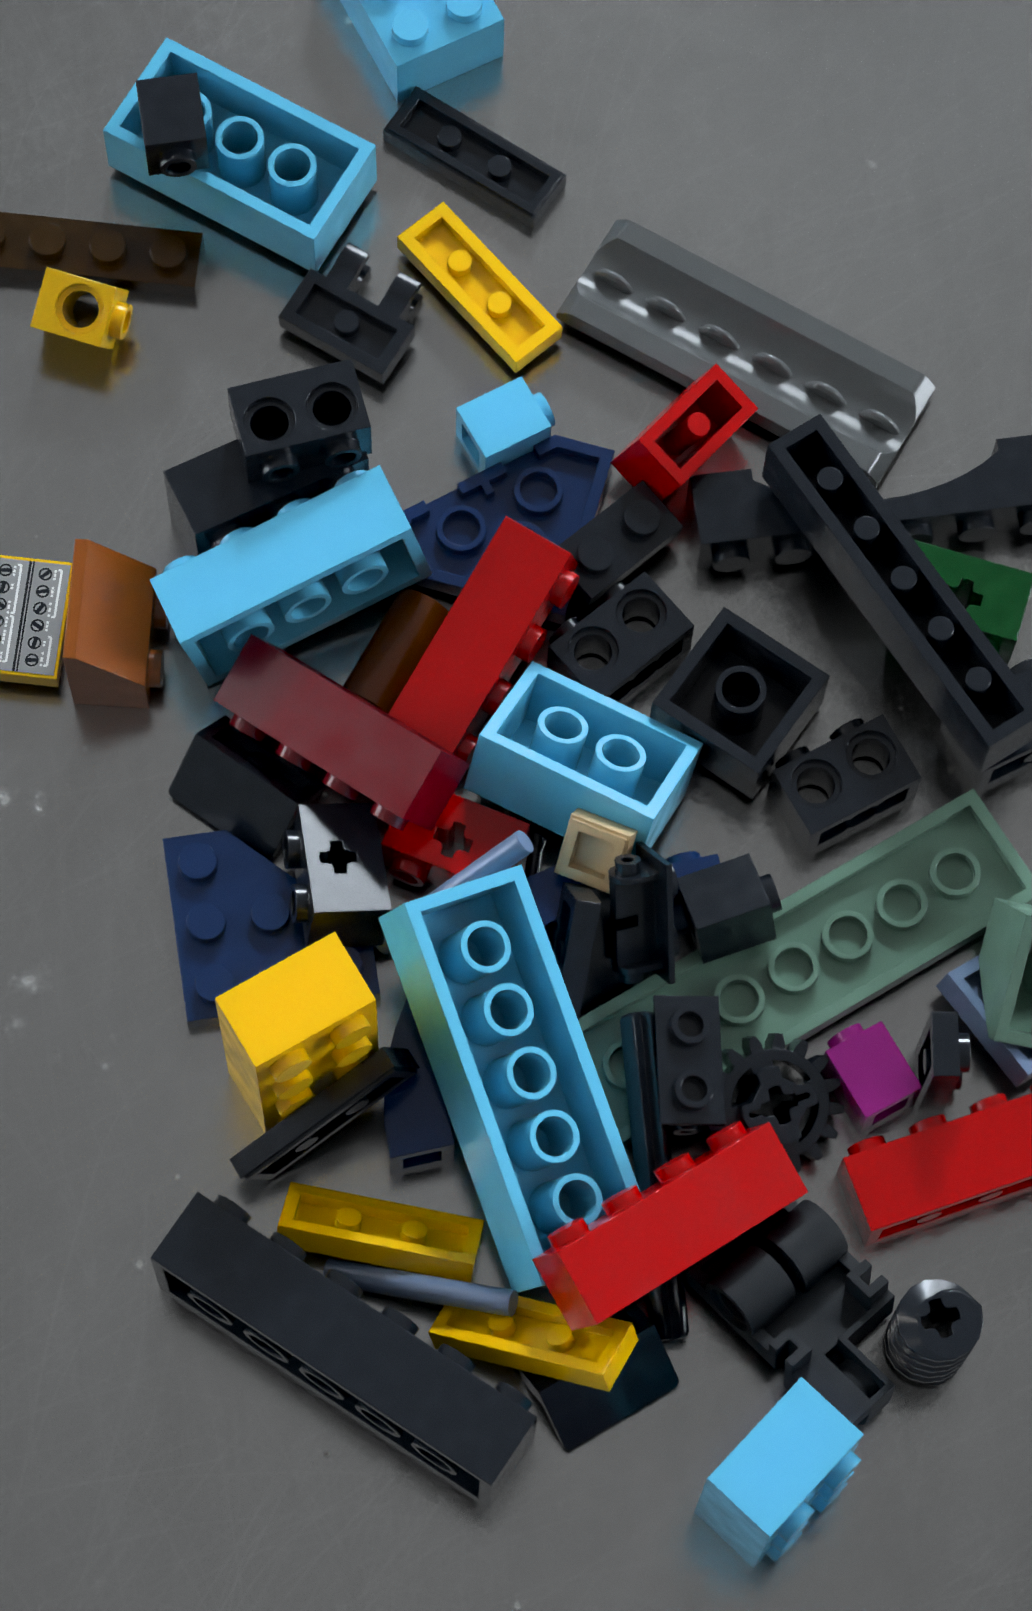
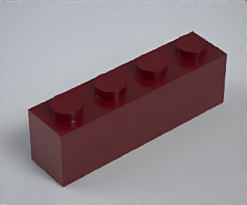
[213,634,470,831]

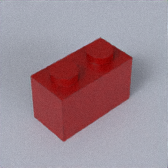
[610,363,759,501]

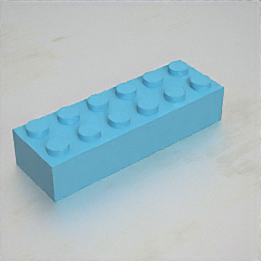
[378,864,640,1293]

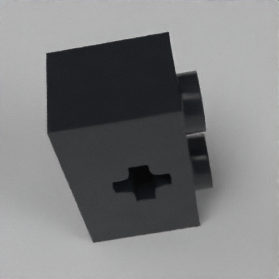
[282,802,392,947]

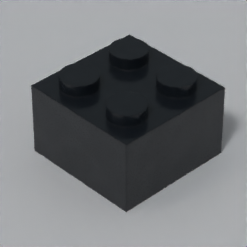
[650,607,830,799]

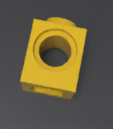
[30,267,133,350]

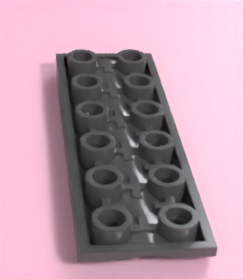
[556,219,936,488]

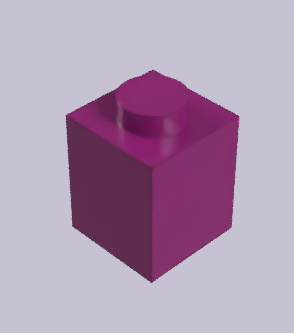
[821,1021,922,1134]

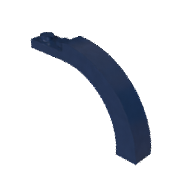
[384,851,720,1175]

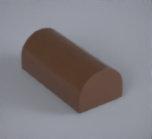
[343,589,449,713]

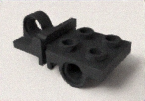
[682,1200,895,1426]

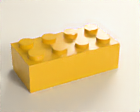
[215,931,379,1133]

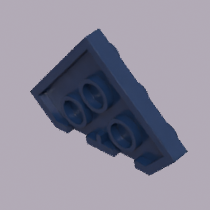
[403,435,615,625]
[162,830,381,1029]

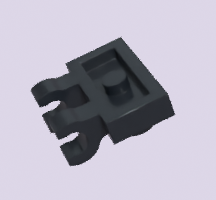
[278,243,423,384]

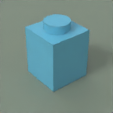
[456,376,555,472]

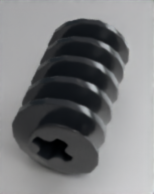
[884,1279,984,1385]

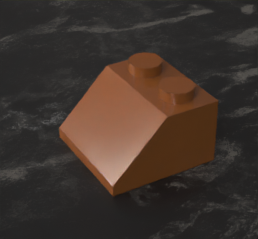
[62,539,169,709]

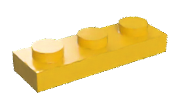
[397,202,562,373]
[277,1182,485,1282]
[428,1296,639,1392]

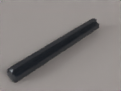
[620,1011,689,1341]

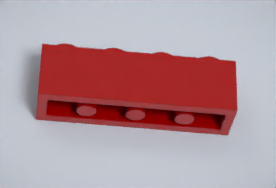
[388,516,580,768]
[836,1085,1032,1246]
[532,1120,808,1331]

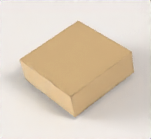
[554,808,638,894]

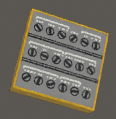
[0,555,72,687]

